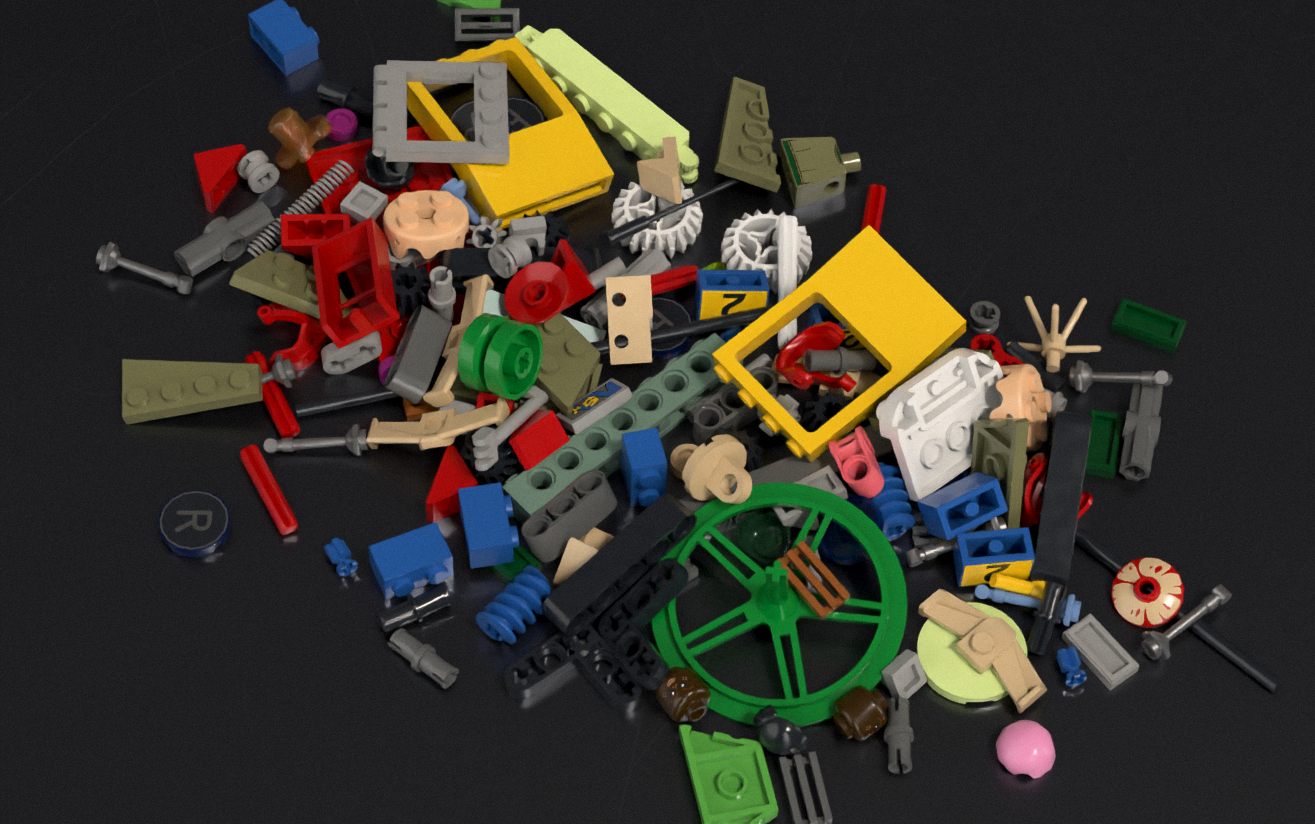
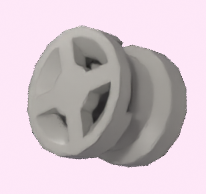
[237,150,280,193]
[488,235,532,278]

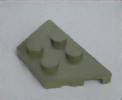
[229,250,353,319]
[502,313,601,416]
[970,418,1029,529]

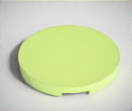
[916,602,1027,704]

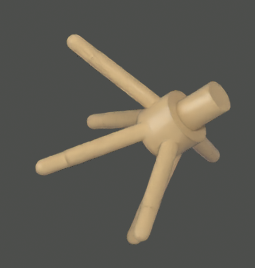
[1007,296,1101,373]

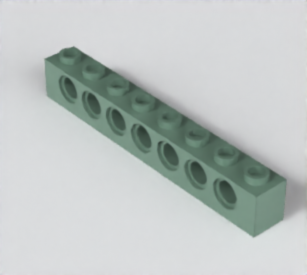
[502,333,743,525]

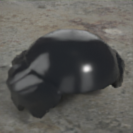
[364,147,416,191]
[753,705,811,756]

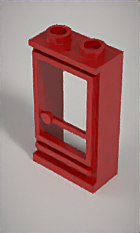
[312,217,400,349]

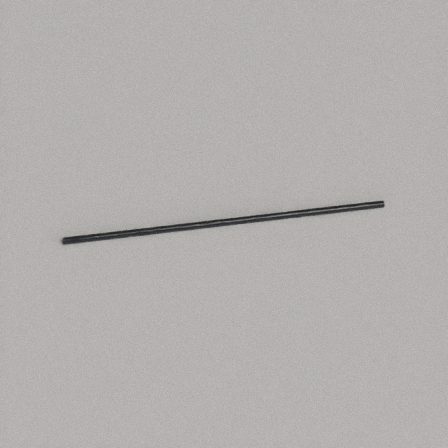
[295,304,810,417]

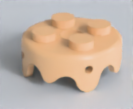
[383,190,470,259]
[989,364,1052,452]

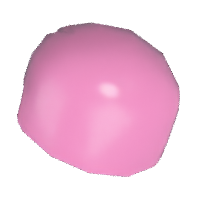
[996,720,1056,779]

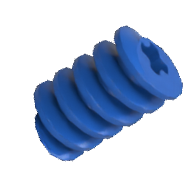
[859,462,916,542]
[476,566,552,644]

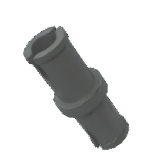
[803,346,876,374]
[388,628,459,689]
[884,697,914,774]

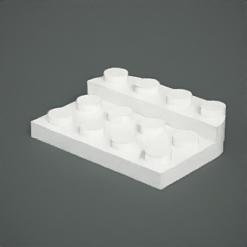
[876,348,1013,502]

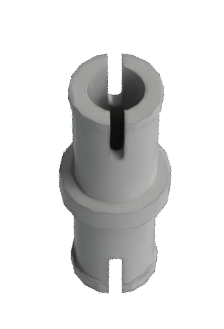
[428,266,456,322]

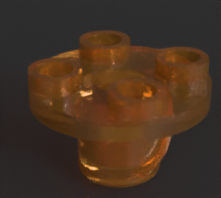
[268,107,333,170]

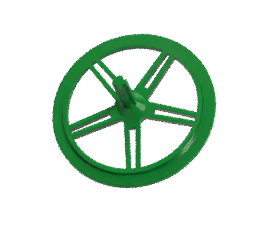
[651,483,907,727]

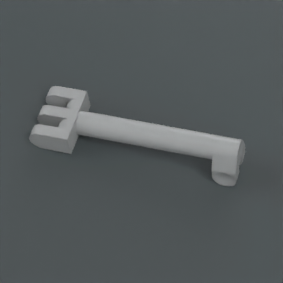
[472,385,548,471]

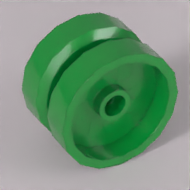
[458,313,543,400]

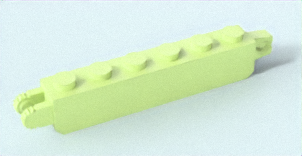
[514,25,699,184]

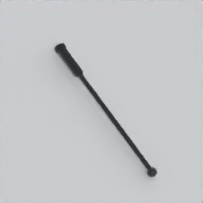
[599,156,782,248]

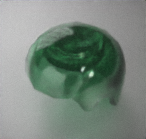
[735,511,793,566]

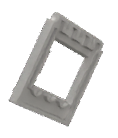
[372,60,509,164]

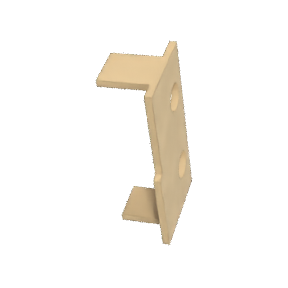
[605,275,653,365]

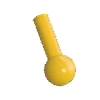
[989,573,1045,599]

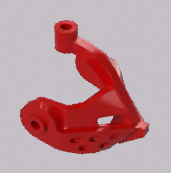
[257,302,331,371]
[775,321,856,393]
[1020,453,1093,528]

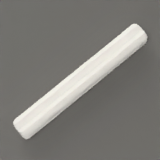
[778,215,797,350]

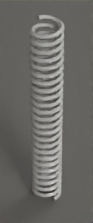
[247,160,354,258]

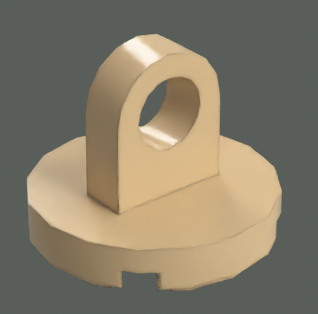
[682,434,752,504]

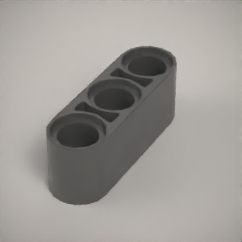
[384,305,452,404]
[692,366,778,446]
[521,470,617,563]

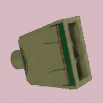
[779,137,861,208]

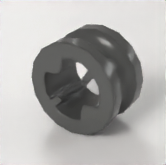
[968,301,1001,334]

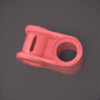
[828,426,884,499]

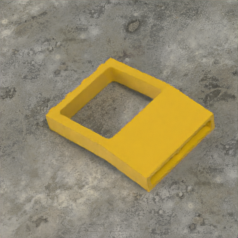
[407,37,614,230]
[712,225,966,463]

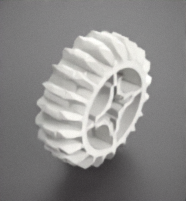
[611,181,703,259]
[721,208,813,294]

